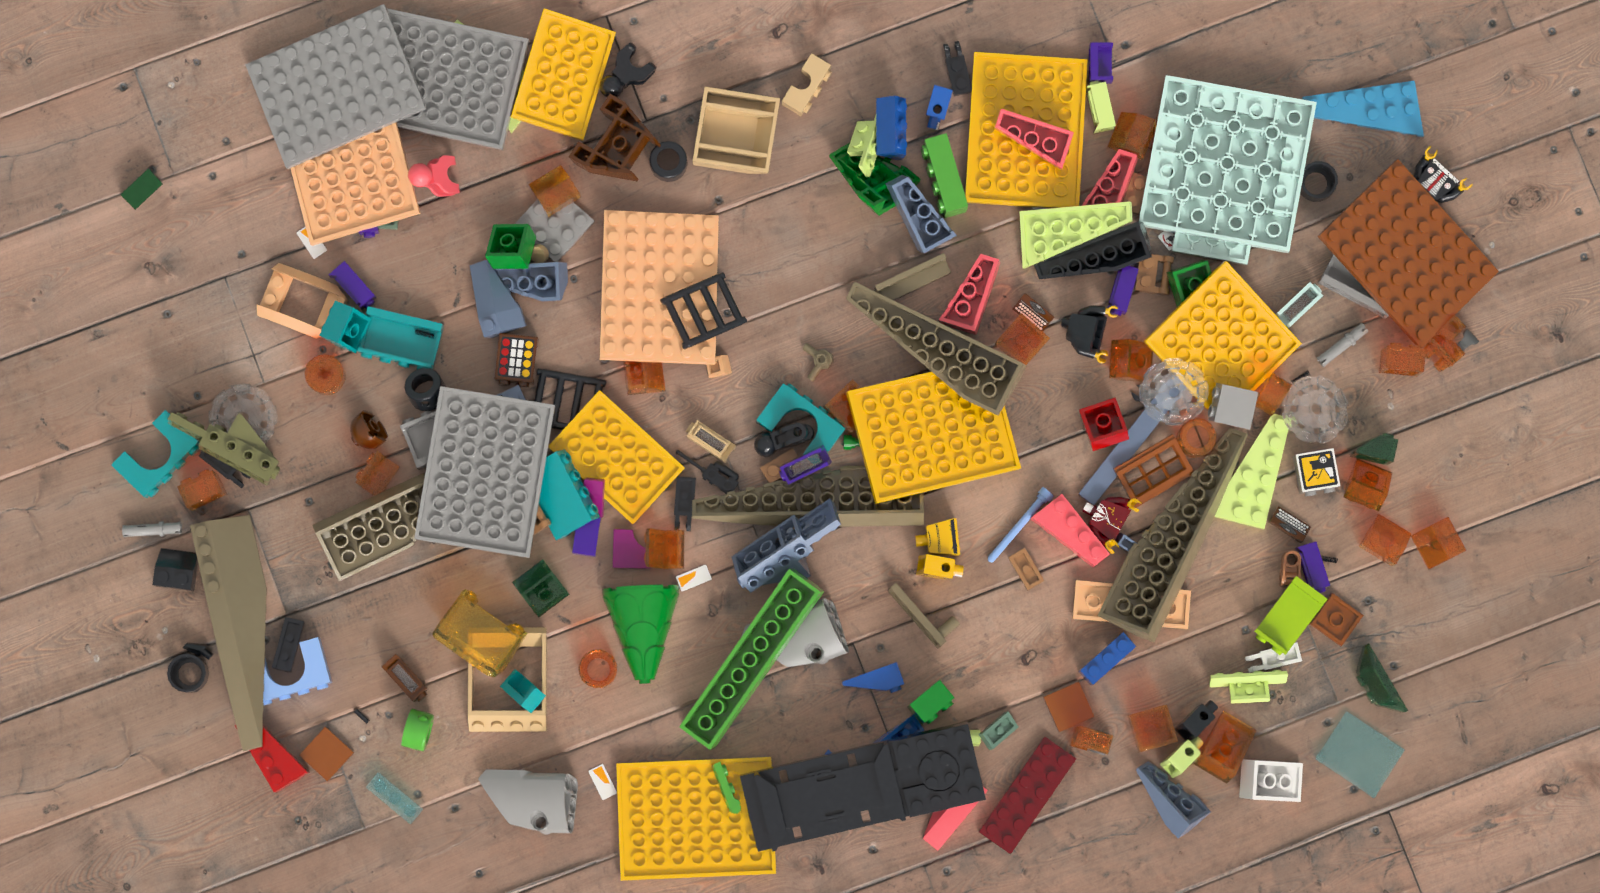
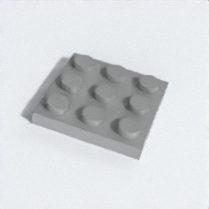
[515,183,595,262]

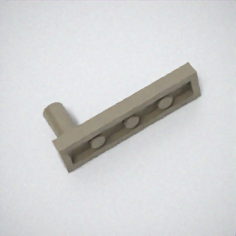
[888,583,960,649]

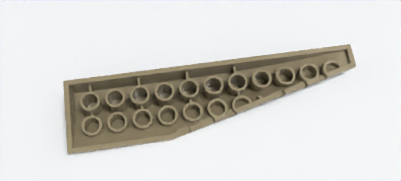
[692,465,924,527]
[312,472,426,581]
[190,515,267,752]

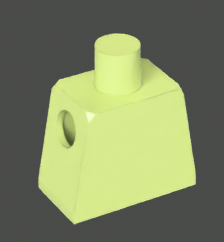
[1160,736,1204,778]

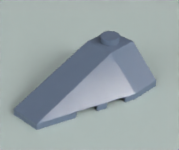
[1136,761,1211,838]

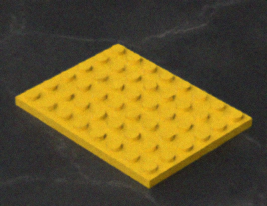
[965,52,1088,208]
[846,372,1021,504]
[616,757,776,881]

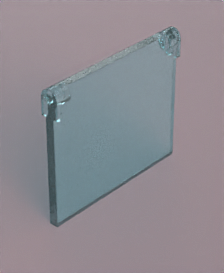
[1315,711,1405,798]

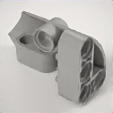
[741,598,849,667]
[478,769,578,835]

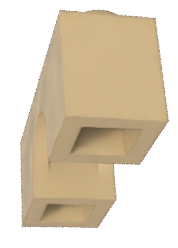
[782,53,832,116]

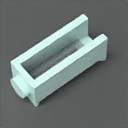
[1275,282,1323,328]

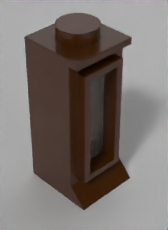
[382,654,428,702]

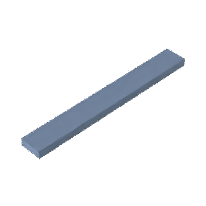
[1079,374,1186,505]

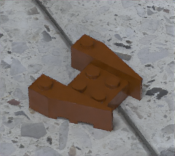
[569,94,661,182]

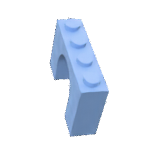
[263,637,332,706]

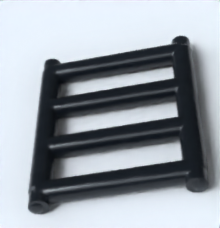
[660,272,747,350]
[534,368,607,430]

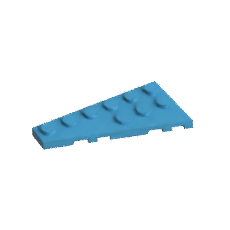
[1302,81,1424,137]

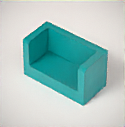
[500,669,546,713]

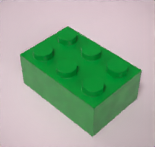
[907,680,955,724]

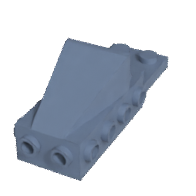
[732,499,841,593]

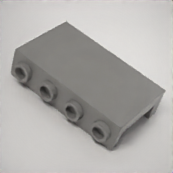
[1318,254,1389,319]
[400,411,436,470]

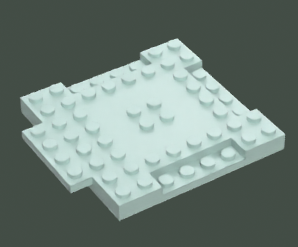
[1139,75,1317,265]

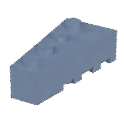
[886,175,957,253]

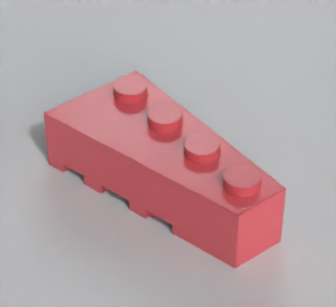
[994,109,1074,170]
[1082,149,1138,206]
[939,254,1000,335]
[1031,494,1110,567]

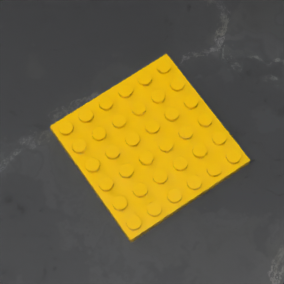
[1144,261,1302,424]

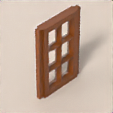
[1113,434,1193,508]

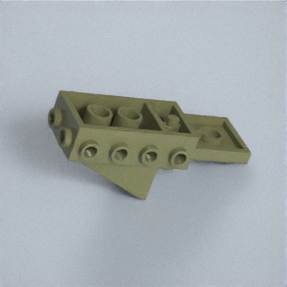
[168,412,280,486]

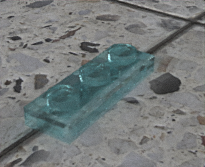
[366,772,424,824]

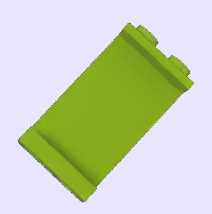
[1254,576,1327,655]

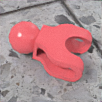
[408,155,460,197]

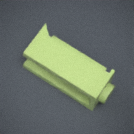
[1086,81,1116,134]

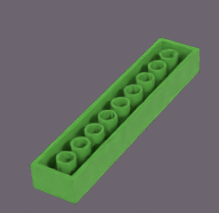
[679,568,824,750]

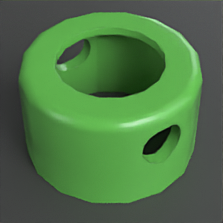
[401,709,434,751]

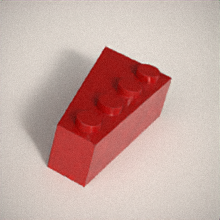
[235,725,310,793]

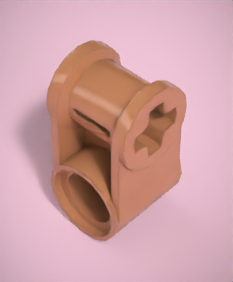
[1279,551,1301,587]

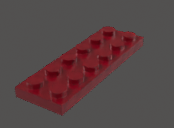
[979,737,1076,854]

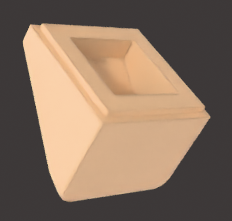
[706,355,732,378]

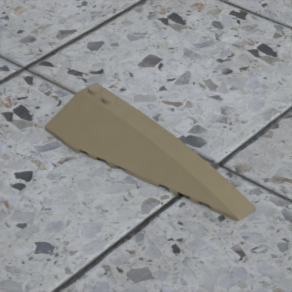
[846,282,1027,415]

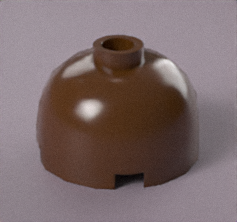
[350,410,388,449]

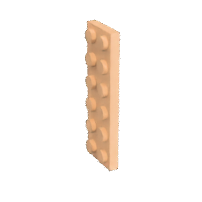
[1072,580,1191,629]

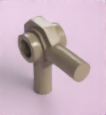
[803,343,834,382]

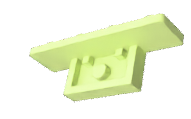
[847,116,877,177]
[1209,670,1288,704]

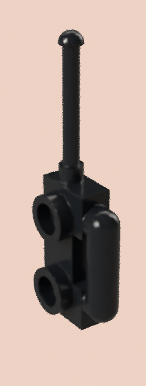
[676,450,739,494]

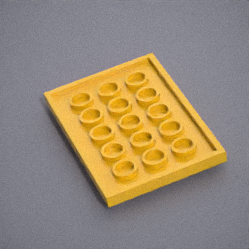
[510,8,616,141]
[548,390,685,524]

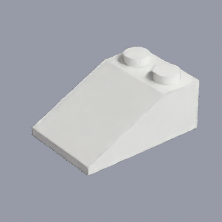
[1239,759,1303,802]

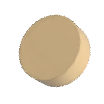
[531,244,549,263]

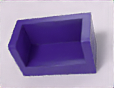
[1089,42,1113,84]
[572,518,601,557]

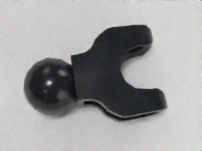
[599,43,657,97]
[754,423,814,457]

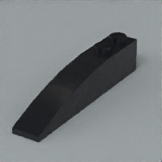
[1034,221,1152,279]

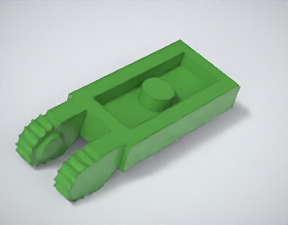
[712,762,741,814]

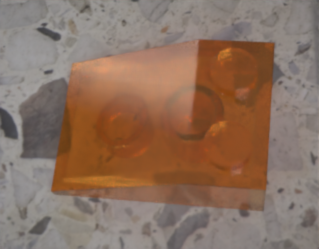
[1194,711,1257,784]

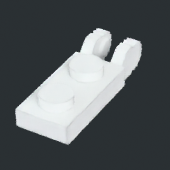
[1245,643,1302,673]

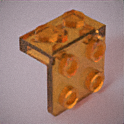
[644,528,684,569]

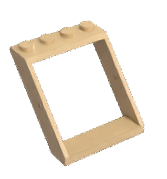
[468,628,547,732]

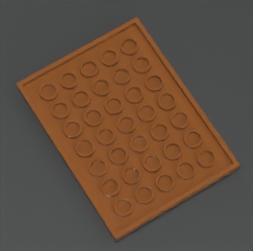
[1317,159,1499,349]

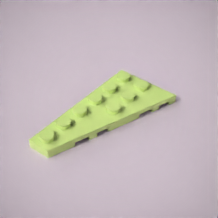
[1020,202,1132,269]
[1215,413,1291,529]

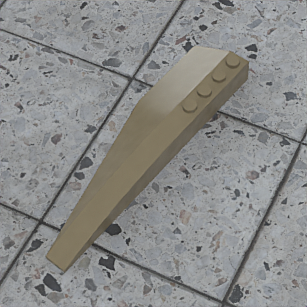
[1098,428,1247,642]

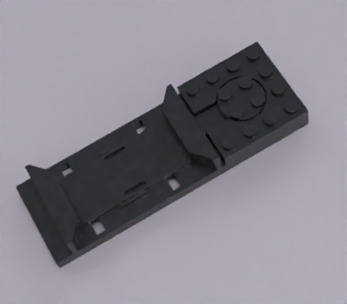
[740,721,986,852]

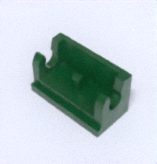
[120,169,163,210]

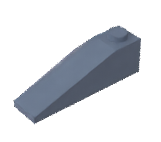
[470,259,527,338]
[495,262,568,301]

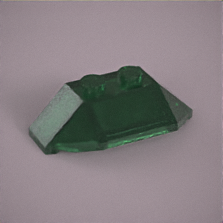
[1356,643,1408,713]

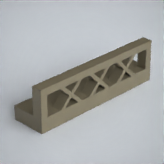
[874,253,951,300]

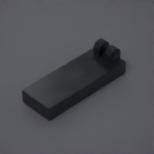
[272,617,305,672]

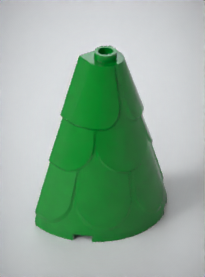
[602,585,679,684]

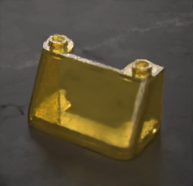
[432,589,528,677]

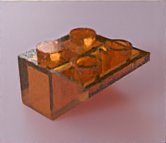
[623,361,666,395]

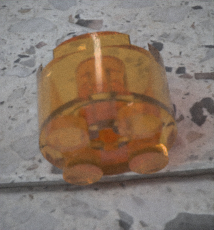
[305,355,346,395]

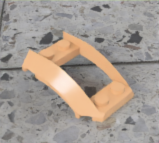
[257,263,348,339]

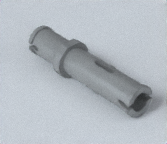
[1316,323,1369,367]
[122,521,182,538]

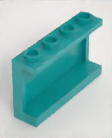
[357,306,444,370]
[539,449,600,540]

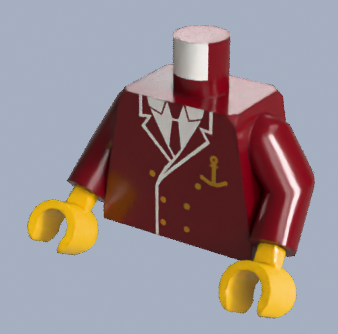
[1082,497,1142,554]

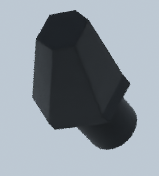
[182,643,213,660]

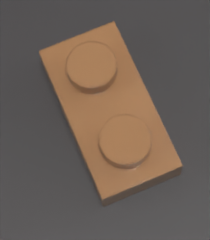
[1123,172,1147,215]
[760,448,803,483]
[1008,548,1044,591]

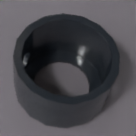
[649,141,688,182]
[1300,161,1338,202]
[404,368,446,411]
[167,654,209,693]

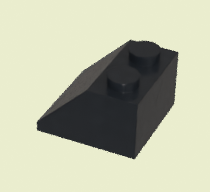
[152,548,198,591]

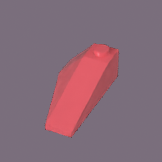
[923,787,988,851]

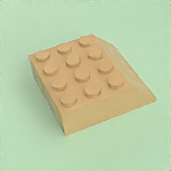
[693,87,780,174]

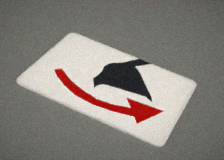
[1158,231,1175,251]

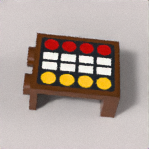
[494,333,539,387]

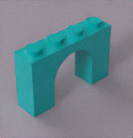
[756,383,845,465]
[111,410,200,498]

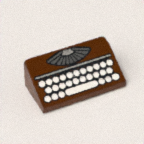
[1012,293,1054,333]
[1268,506,1311,543]

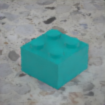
[319,301,371,353]

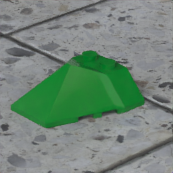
[829,143,921,216]

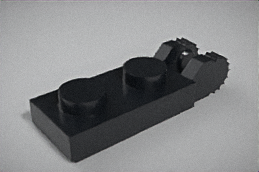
[943,41,972,97]
[199,451,251,488]
[674,476,696,532]

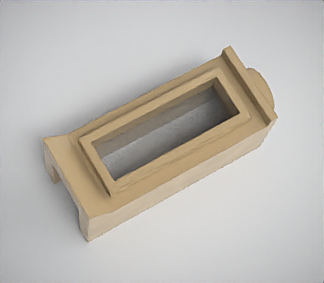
[686,420,736,463]

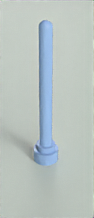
[988,487,1054,563]

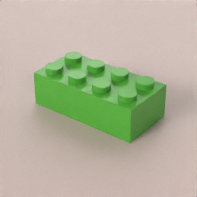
[921,133,968,218]

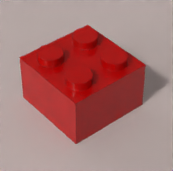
[1079,397,1129,451]

